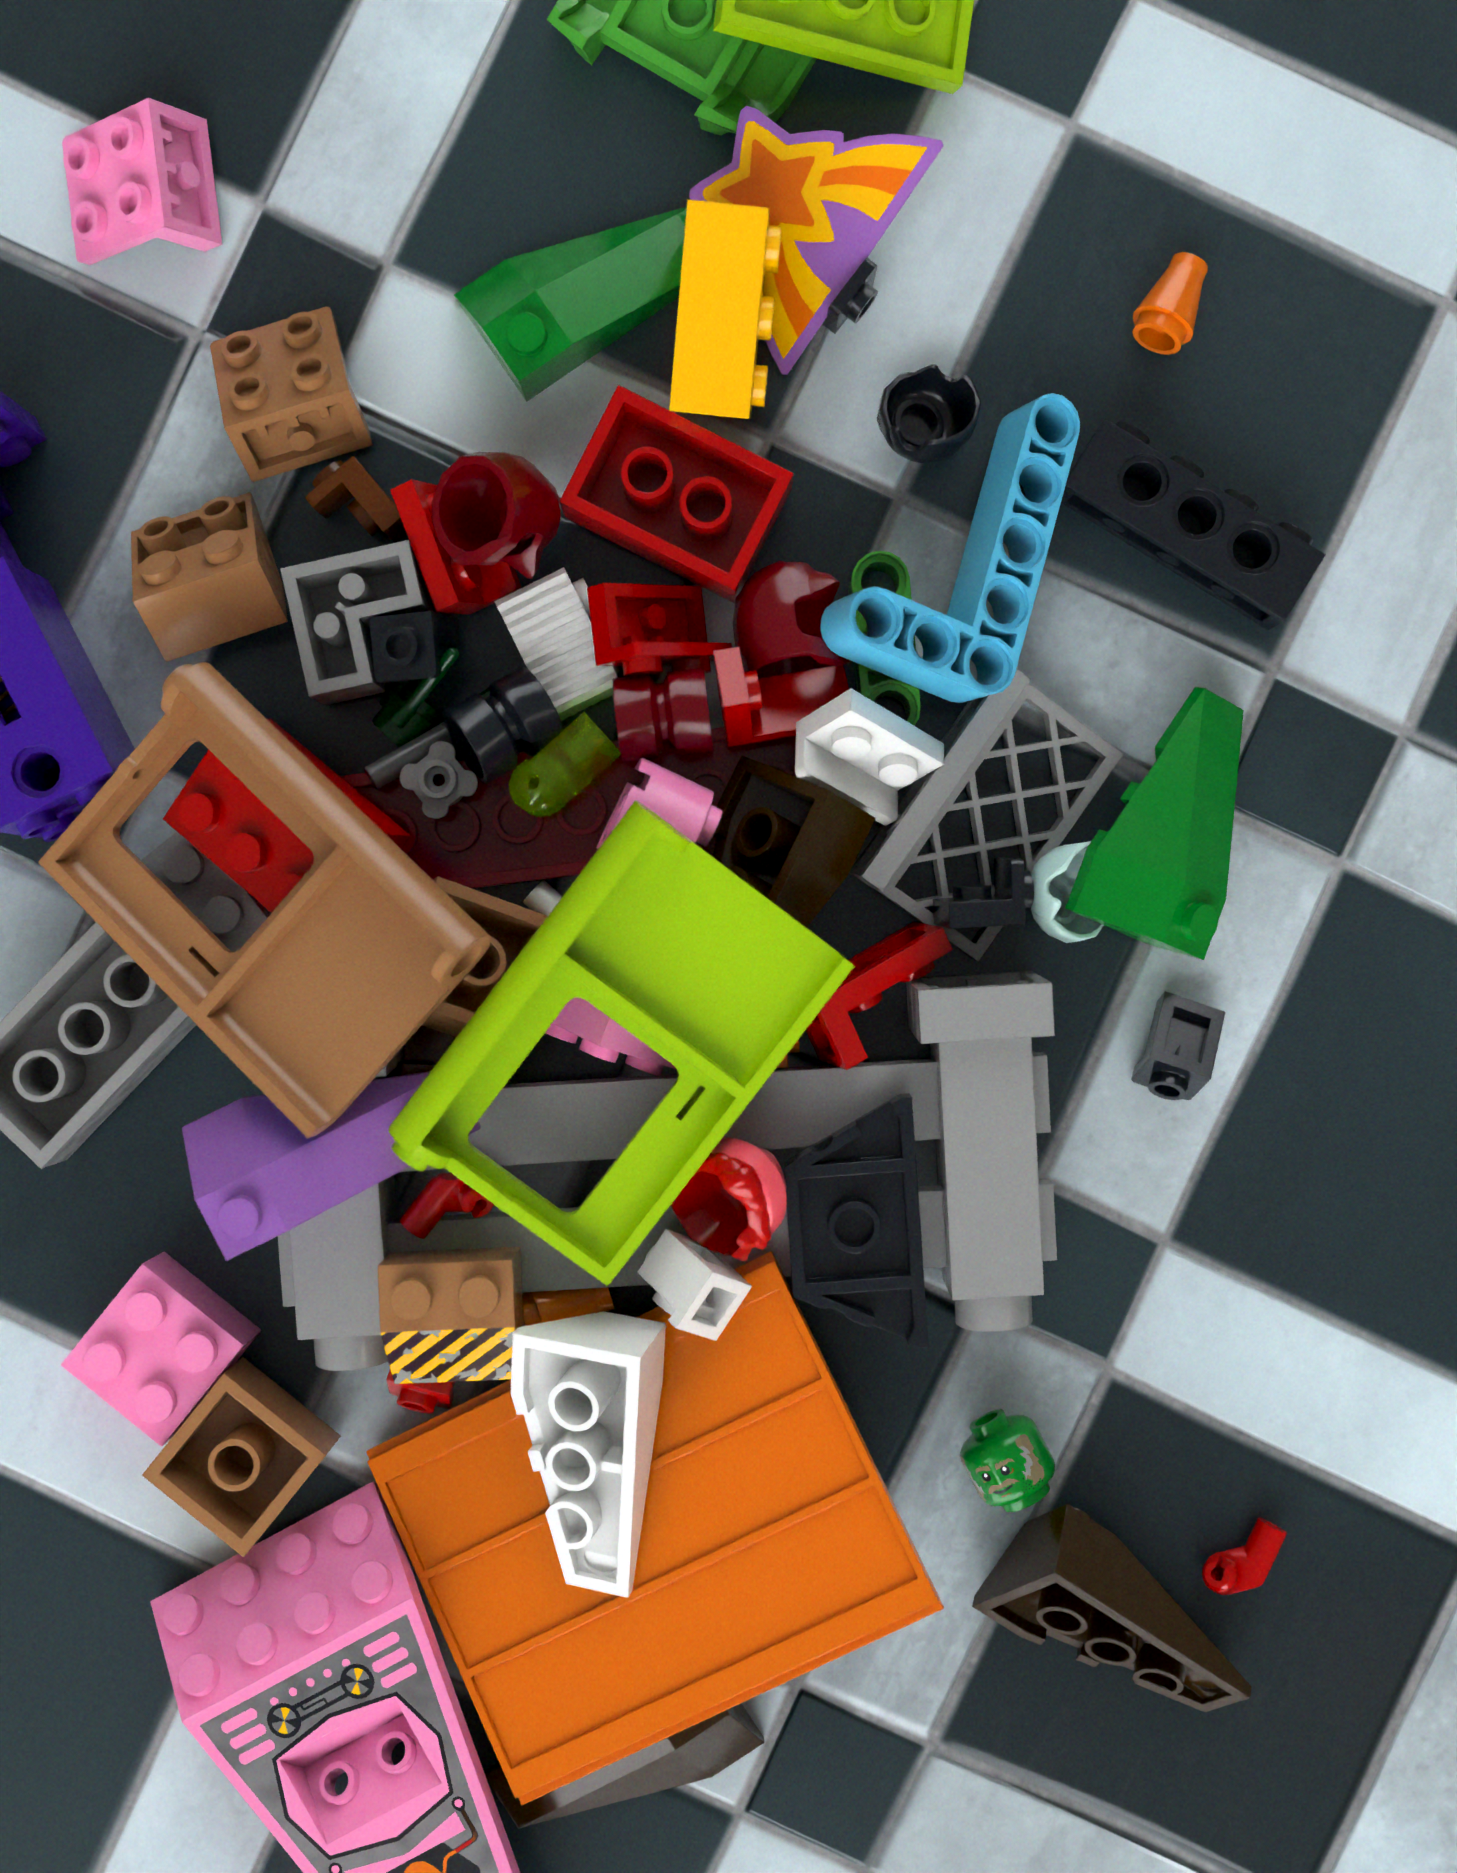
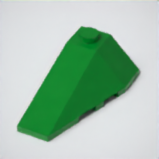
[454,206,687,402]
[1065,687,1244,960]

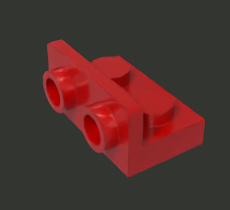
[390,479,521,615]

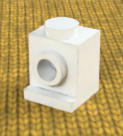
[637,1229,752,1341]

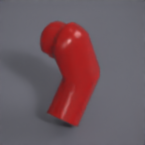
[399,1172,494,1239]
[1201,1517,1287,1595]

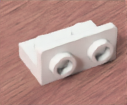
[795,688,944,826]

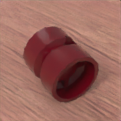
[613,668,713,762]

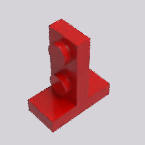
[806,922,953,1070]

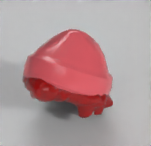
[670,1138,787,1261]

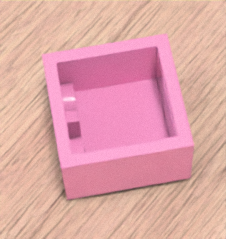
[61,1251,262,1447]

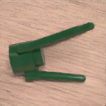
[372,612,490,747]

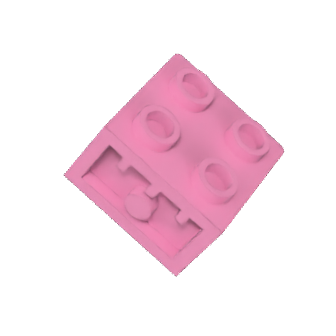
[62,98,222,265]

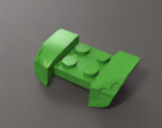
[547,0,817,135]

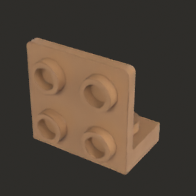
[210,307,373,482]

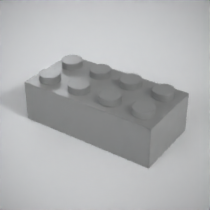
[0,922,197,1169]

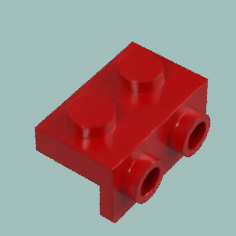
[587,583,732,677]

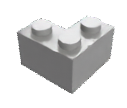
[280,540,433,705]

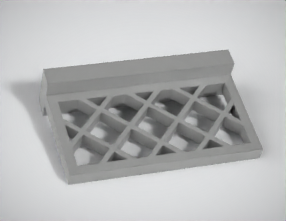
[849,668,1123,961]

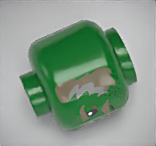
[960,1409,1055,1512]

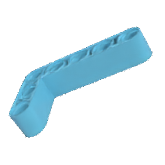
[820,393,1080,703]

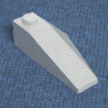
[511,1311,666,1598]

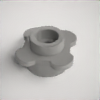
[400,741,478,819]

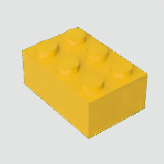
[669,200,782,419]

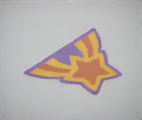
[689,106,944,375]

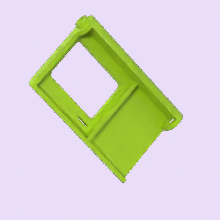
[388,800,855,1287]

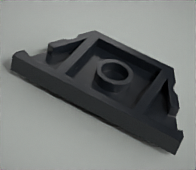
[783,1093,929,1348]

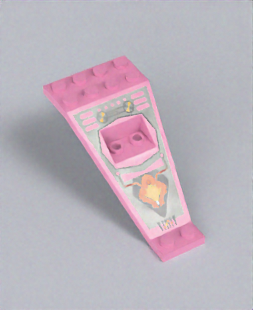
[150,1481,520,1873]

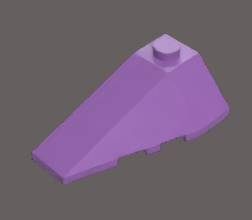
[182,1071,481,1261]

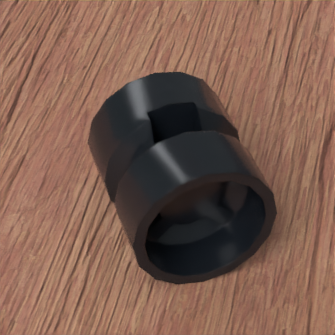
[442,667,565,784]

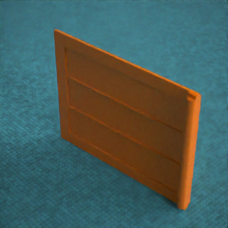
[366,1251,944,1805]

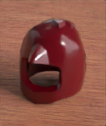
[432,452,561,579]
[732,561,851,679]

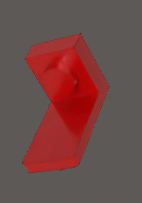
[713,647,849,747]

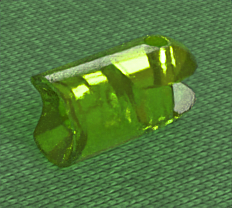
[509,712,621,817]

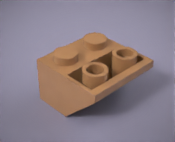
[131,492,288,662]

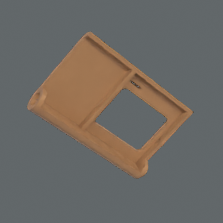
[38,662,492,1138]

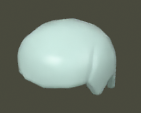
[1031,841,1104,943]

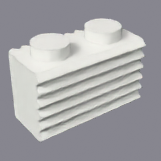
[494,567,623,721]

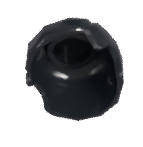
[876,364,982,463]

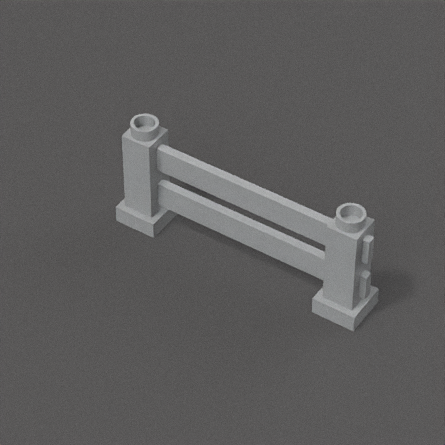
[253,971,1057,1371]

